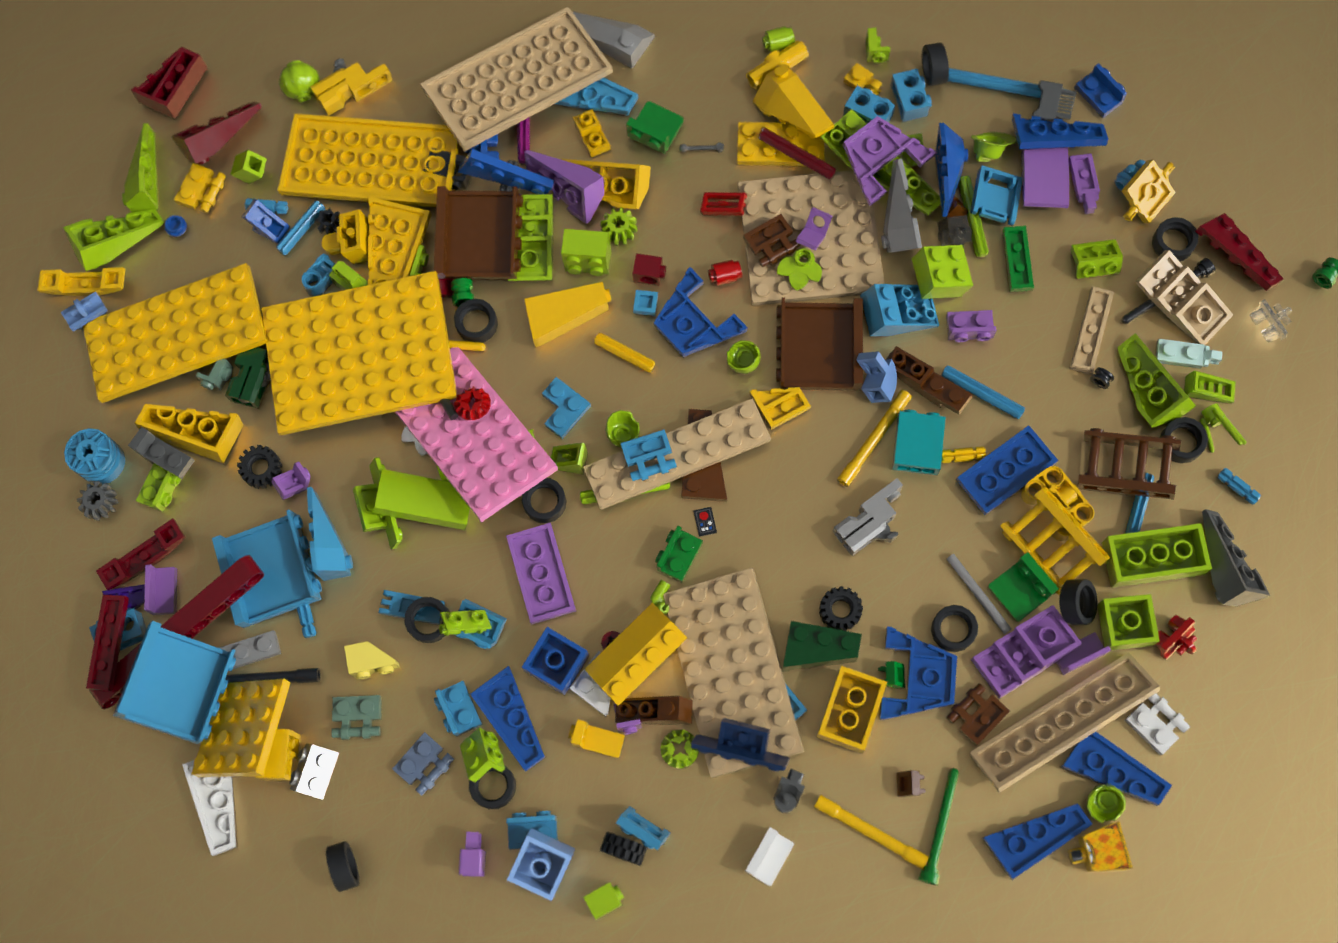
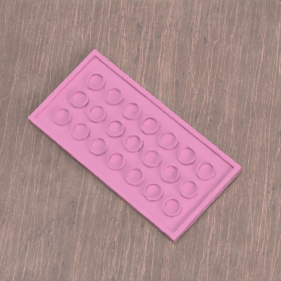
[395,347,558,522]

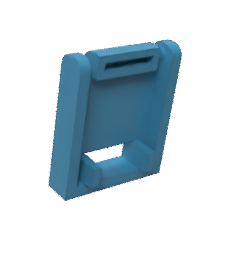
[970,165,1023,226]

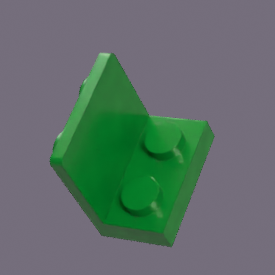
[988,552,1059,622]

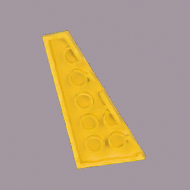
[368,196,432,285]

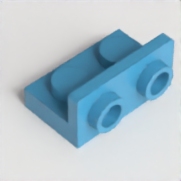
[434,681,483,737]
[506,811,558,850]

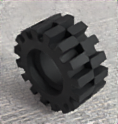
[237,445,283,489]
[819,586,863,631]
[600,832,648,866]

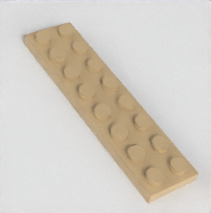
[583,398,771,510]
[970,652,1160,793]

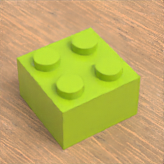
[561,229,611,276]
[911,245,973,299]
[1097,594,1160,650]

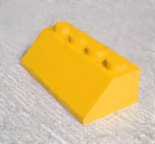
[584,602,687,706]

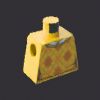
[1068,821,1133,872]

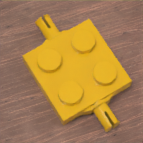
[1121,160,1175,223]

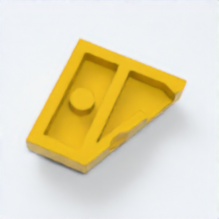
[749,387,811,430]

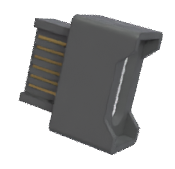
[1032,80,1076,122]

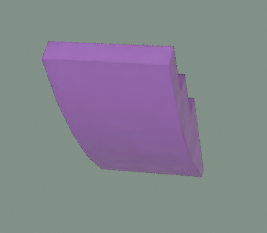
[1021,147,1069,208]
[971,605,1082,699]

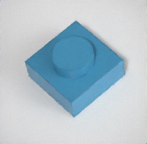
[633,290,658,316]

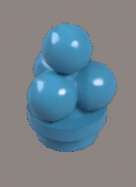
[1115,160,1145,191]

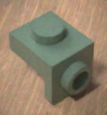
[196,359,233,390]

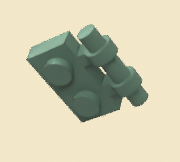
[331,695,382,740]

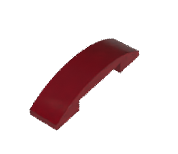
[96,518,186,590]

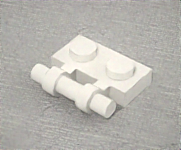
[1125,694,1190,756]

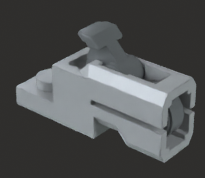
[833,478,903,556]

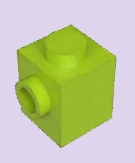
[230,150,267,184]
[584,882,624,920]

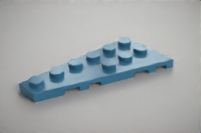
[555,78,638,115]

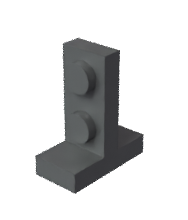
[128,427,195,479]

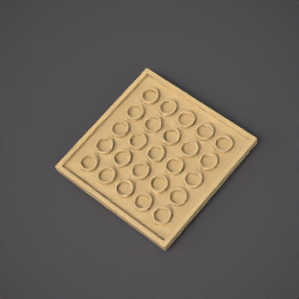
[738,170,884,306]

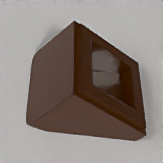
[947,196,968,223]

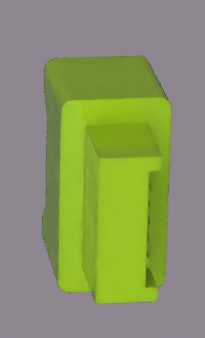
[329,261,368,290]

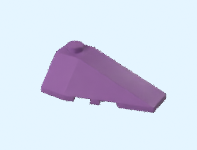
[524,150,604,224]

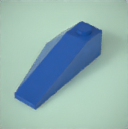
[935,123,968,217]

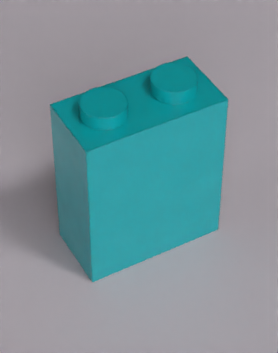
[892,409,946,476]

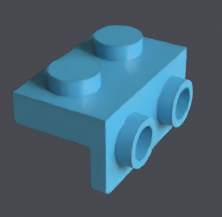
[455,599,507,649]

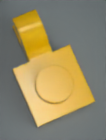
[844,63,882,96]

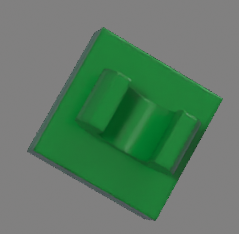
[878,661,905,689]

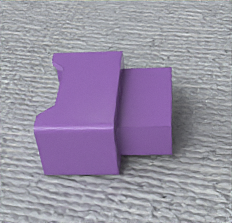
[459,832,486,877]

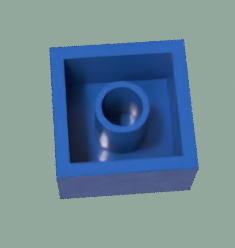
[522,627,589,696]

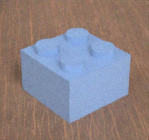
[507,828,575,901]

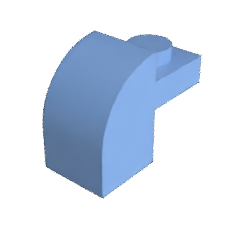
[857,351,897,403]

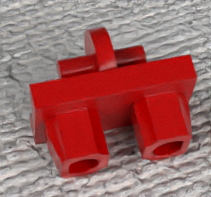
[1155,615,1197,660]

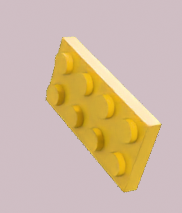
[737,122,824,166]

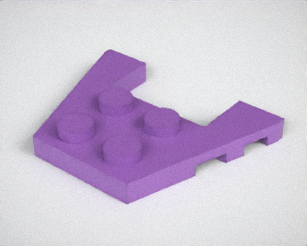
[843,116,936,206]

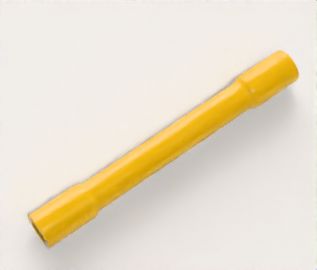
[837,390,912,487]
[814,795,929,869]

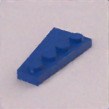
[1012,114,1108,149]
[458,149,554,194]
[470,666,545,772]
[982,804,1093,880]

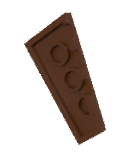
[681,409,727,502]

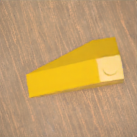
[753,64,834,138]
[561,159,651,209]

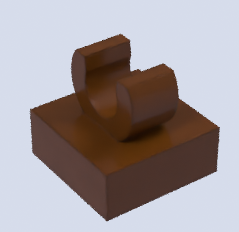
[897,770,926,797]

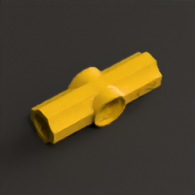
[746,40,809,90]

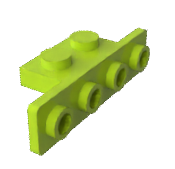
[353,457,402,549]

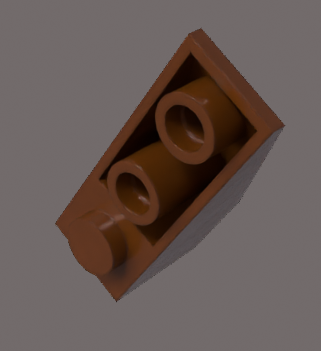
[615,696,693,725]

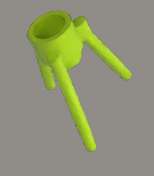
[1199,403,1247,453]

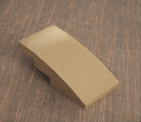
[1135,250,1233,345]

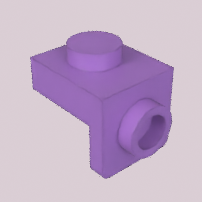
[271,461,310,500]

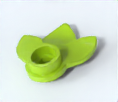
[777,248,822,291]

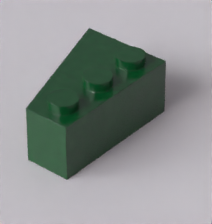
[782,621,862,672]

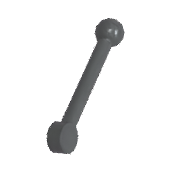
[679,142,724,153]

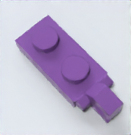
[1068,153,1100,214]

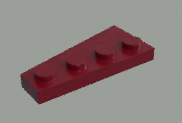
[1195,213,1284,291]

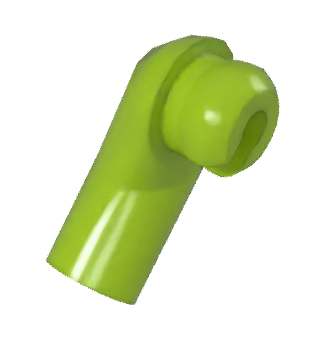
[650,580,671,614]

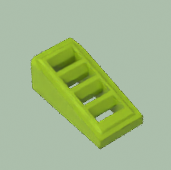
[1184,370,1236,404]

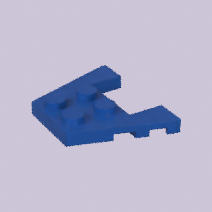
[654,267,748,357]
[880,627,957,720]

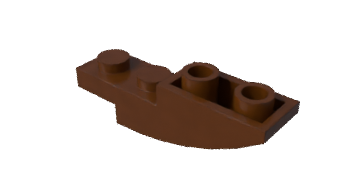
[886,346,972,415]

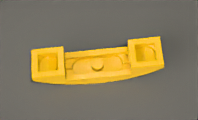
[38,267,125,296]

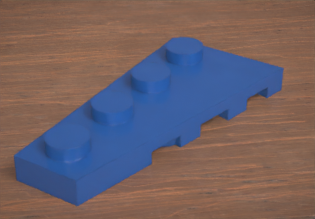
[1061,732,1172,806]

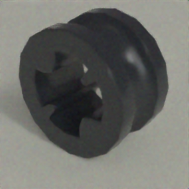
[1090,367,1114,389]

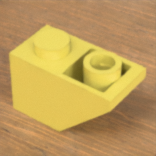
[344,641,400,680]

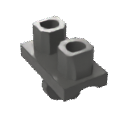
[773,769,805,813]

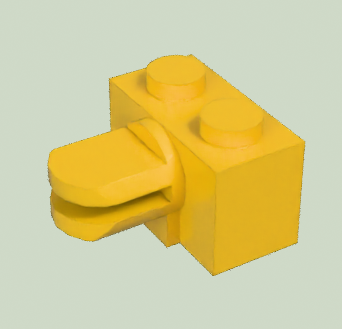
[321,209,369,264]

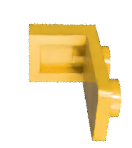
[568,719,625,758]

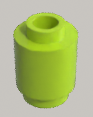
[762,26,795,53]

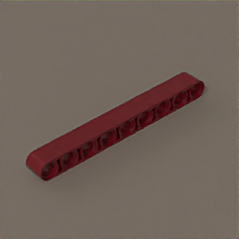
[89,555,264,709]

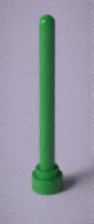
[919,768,959,886]

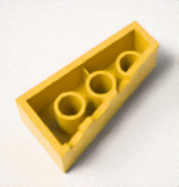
[135,404,243,464]

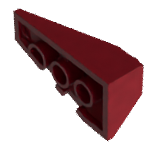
[172,102,262,165]

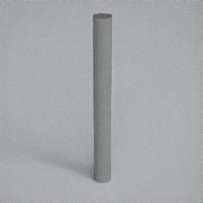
[947,554,1012,634]

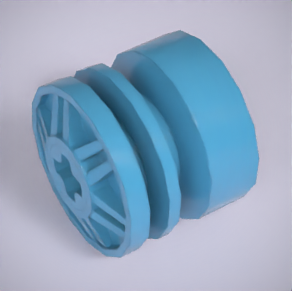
[64,428,126,485]

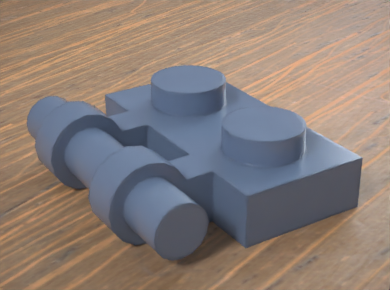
[392,732,454,796]

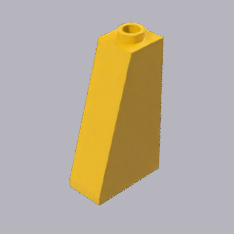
[524,282,612,347]

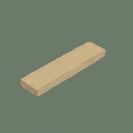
[1070,286,1114,375]

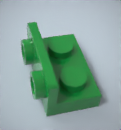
[655,526,703,583]

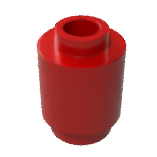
[708,260,742,286]

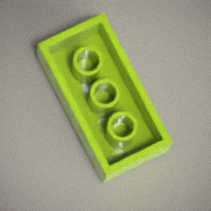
[1102,523,1212,588]

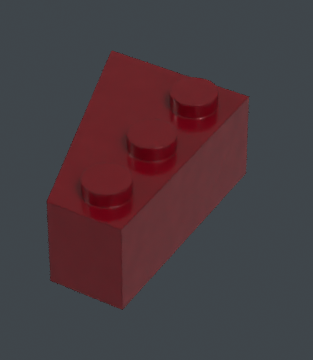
[131,47,207,119]

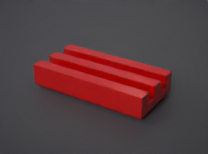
[700,192,747,216]

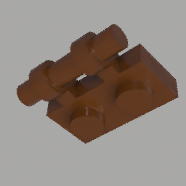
[743,214,801,268]
[946,683,1010,746]

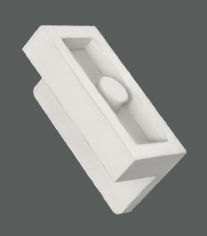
[745,827,794,886]

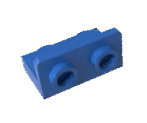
[1074,63,1127,118]

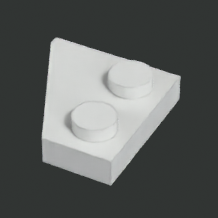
[570,651,611,717]

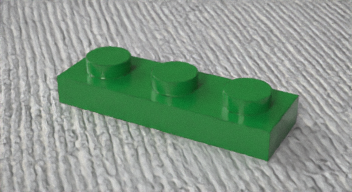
[1003,226,1034,292]

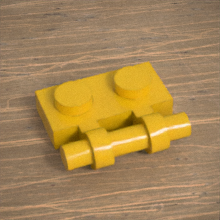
[174,163,226,213]

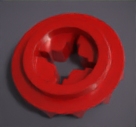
[454,386,491,420]

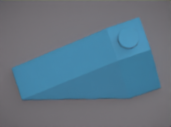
[307,487,353,581]

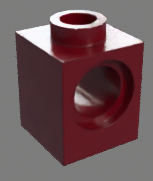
[632,253,666,286]

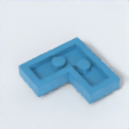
[542,377,591,439]

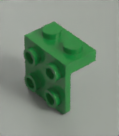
[626,101,684,154]

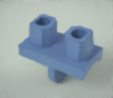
[61,291,108,332]

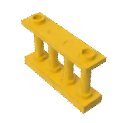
[1000,487,1111,595]

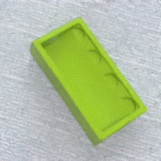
[373,469,470,530]

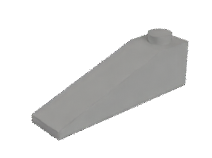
[572,12,655,68]
[881,159,922,253]

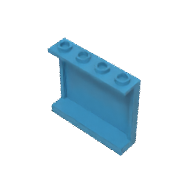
[212,510,322,628]
[113,621,236,744]

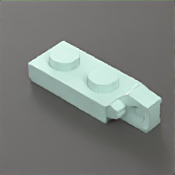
[1156,339,1222,369]

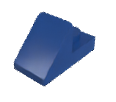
[242,199,290,244]

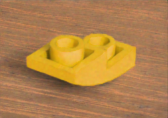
[573,109,611,158]

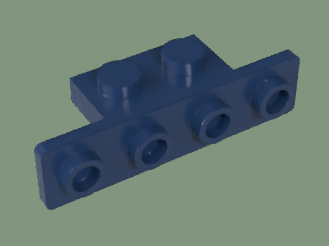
[691,718,790,771]

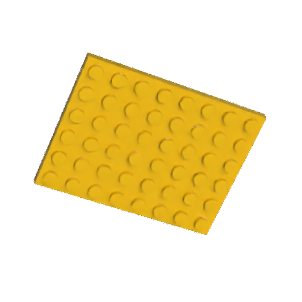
[262,271,457,436]

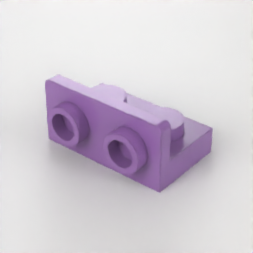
[946,310,997,342]

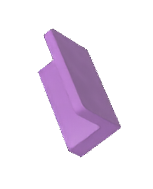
[144,564,177,616]
[1056,632,1111,675]

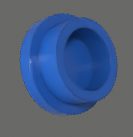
[165,215,187,237]

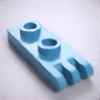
[378,590,445,625]

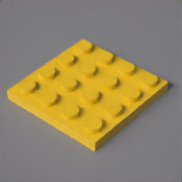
[191,679,290,777]

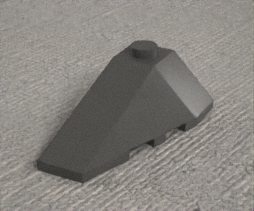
[1202,509,1270,607]

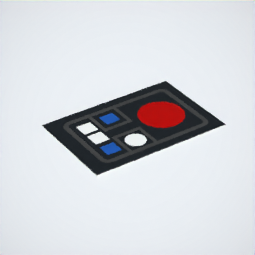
[693,507,717,537]

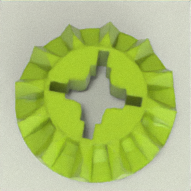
[661,729,699,768]

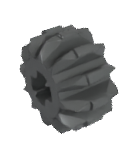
[76,481,119,521]

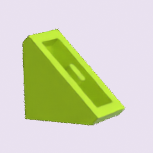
[551,442,588,475]

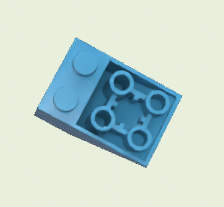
[860,284,939,336]

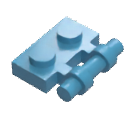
[620,429,677,481]

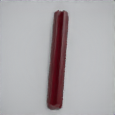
[759,128,836,179]

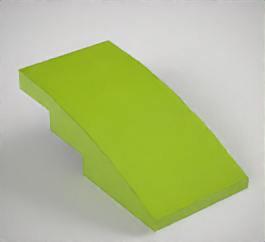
[508,194,553,281]

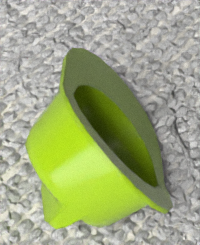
[971,132,1017,162]

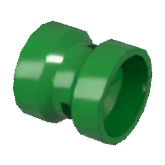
[1312,257,1338,289]
[451,278,474,307]

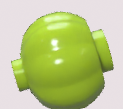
[279,61,320,102]

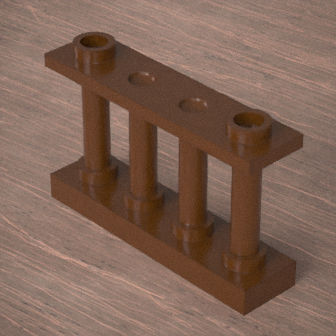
[1078,428,1181,500]

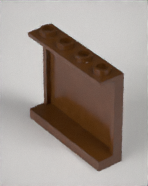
[434,186,523,279]
[776,297,863,391]

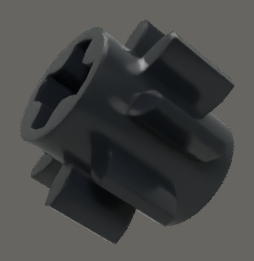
[315,208,340,234]

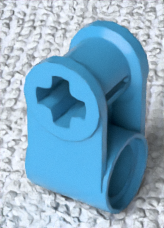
[301,253,335,297]

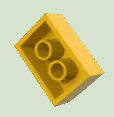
[817,666,887,754]

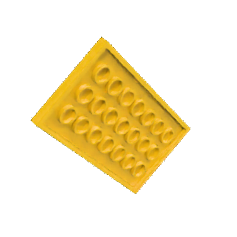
[278,114,460,208]
[83,263,268,403]

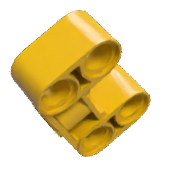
[1021,466,1094,541]

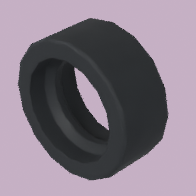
[922,43,949,86]
[1152,217,1199,262]
[454,299,498,343]
[1160,417,1208,463]
[522,478,567,523]
[1059,579,1098,625]
[404,597,449,643]
[931,605,978,652]
[469,765,516,809]
[326,841,359,892]

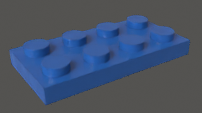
[956,425,1058,515]

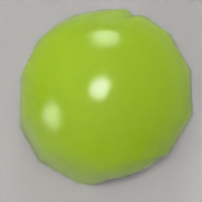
[727,340,761,374]
[605,410,640,447]
[1087,784,1126,823]

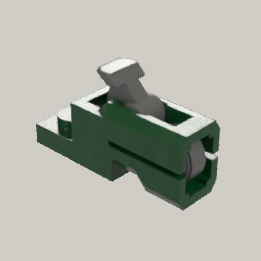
[225,346,271,408]

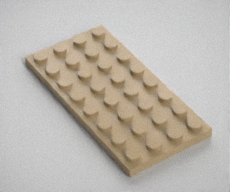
[420,7,613,152]
[663,568,804,778]

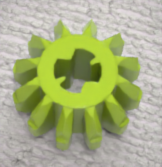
[600,207,638,246]

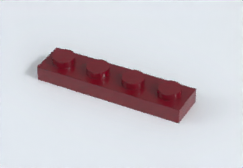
[86,595,129,691]

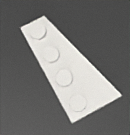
[182,760,236,856]

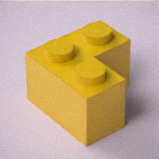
[255,729,301,781]

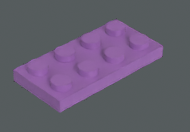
[506,522,576,625]

